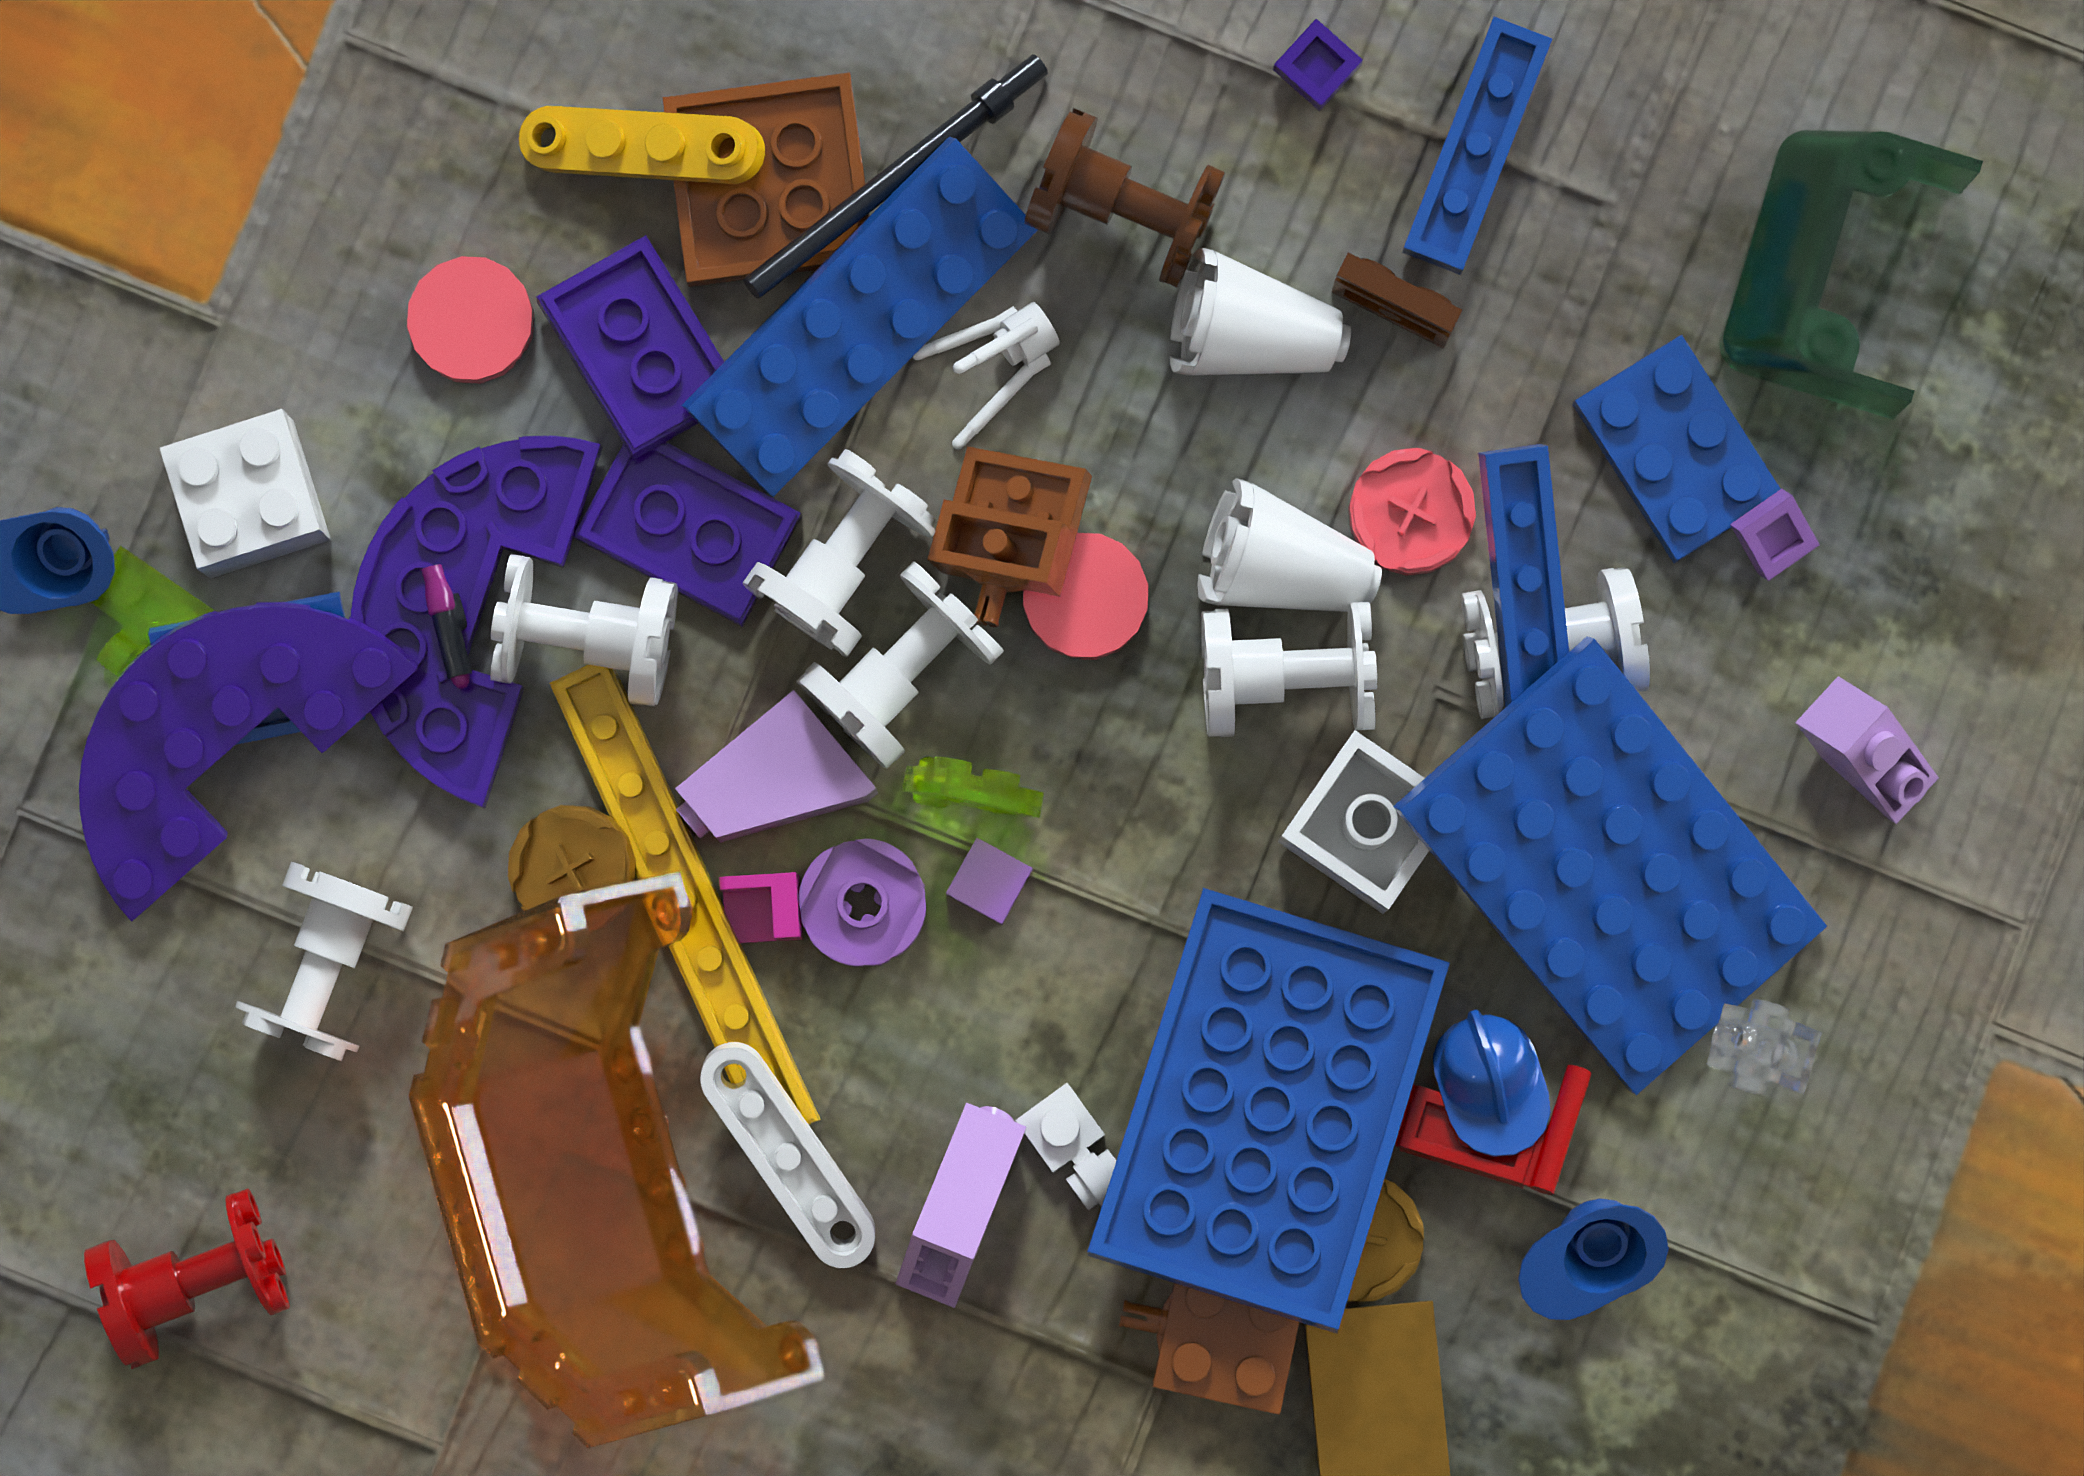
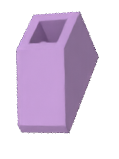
[1795,676,1939,824]

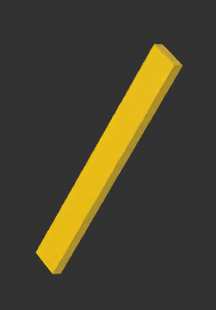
[549,665,821,1125]

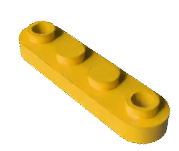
[519,106,765,184]

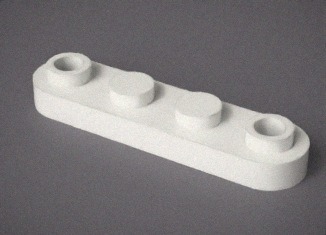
[700,1042,875,1268]

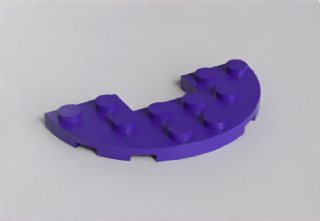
[350,436,603,809]
[79,602,418,922]

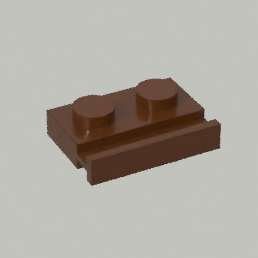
[1331,252,1462,349]

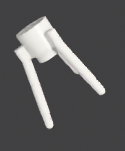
[913,302,1060,450]

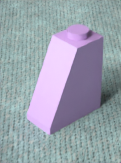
[675,690,878,843]
[895,1103,1026,1308]

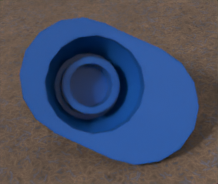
[0,507,115,614]
[1433,1009,1551,1157]
[1518,1198,1669,1320]

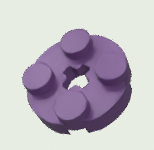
[798,839,927,967]

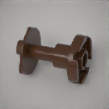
[1024,108,1225,288]

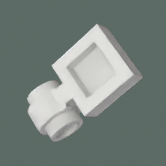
[1015,1083,1116,1211]

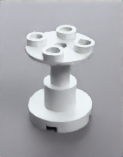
[742,449,936,657]
[490,554,678,707]
[797,561,1004,769]
[1461,567,1650,719]
[1201,602,1377,737]
[235,862,413,1061]

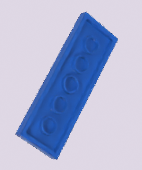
[681,137,1038,497]

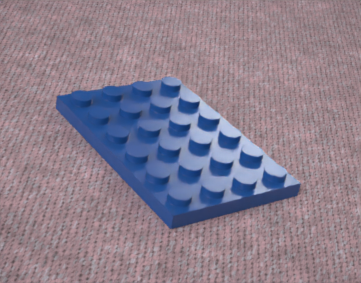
[1393,636,1827,1095]
[1087,888,1450,1334]

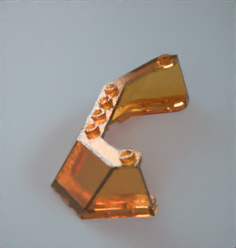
[408,871,826,1448]

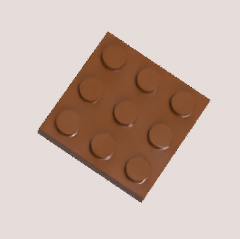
[662,72,870,287]

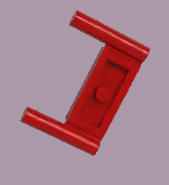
[1395,1028,1592,1195]

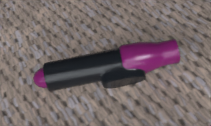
[422,564,472,689]

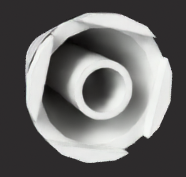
[1169,248,1351,375]
[1197,478,1382,612]

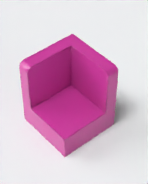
[719,872,803,943]

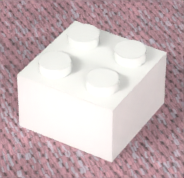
[160,409,331,579]
[1278,730,1429,914]

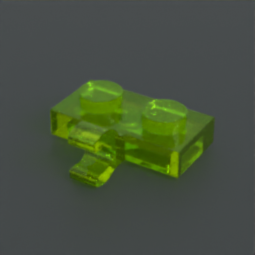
[89,546,215,677]
[902,756,1044,818]

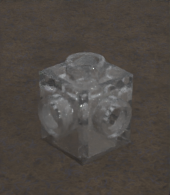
[1706,999,1822,1096]

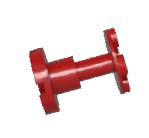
[84,1189,290,1369]

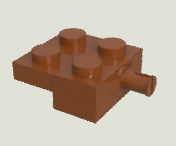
[927,446,1092,628]
[1119,1283,1299,1415]

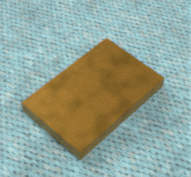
[1305,1300,1450,1476]

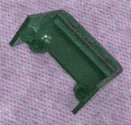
[1719,130,1983,419]

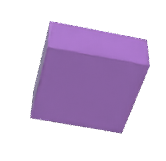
[1730,489,1820,581]
[946,838,1033,925]

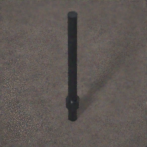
[743,54,1048,299]

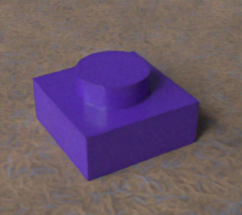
[1273,19,1363,111]

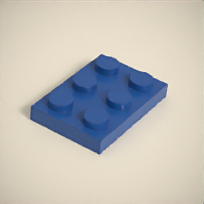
[1572,335,1781,564]

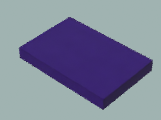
[536,235,724,460]
[573,442,802,627]

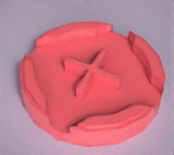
[407,256,535,384]
[1348,448,1476,576]
[1023,533,1148,660]

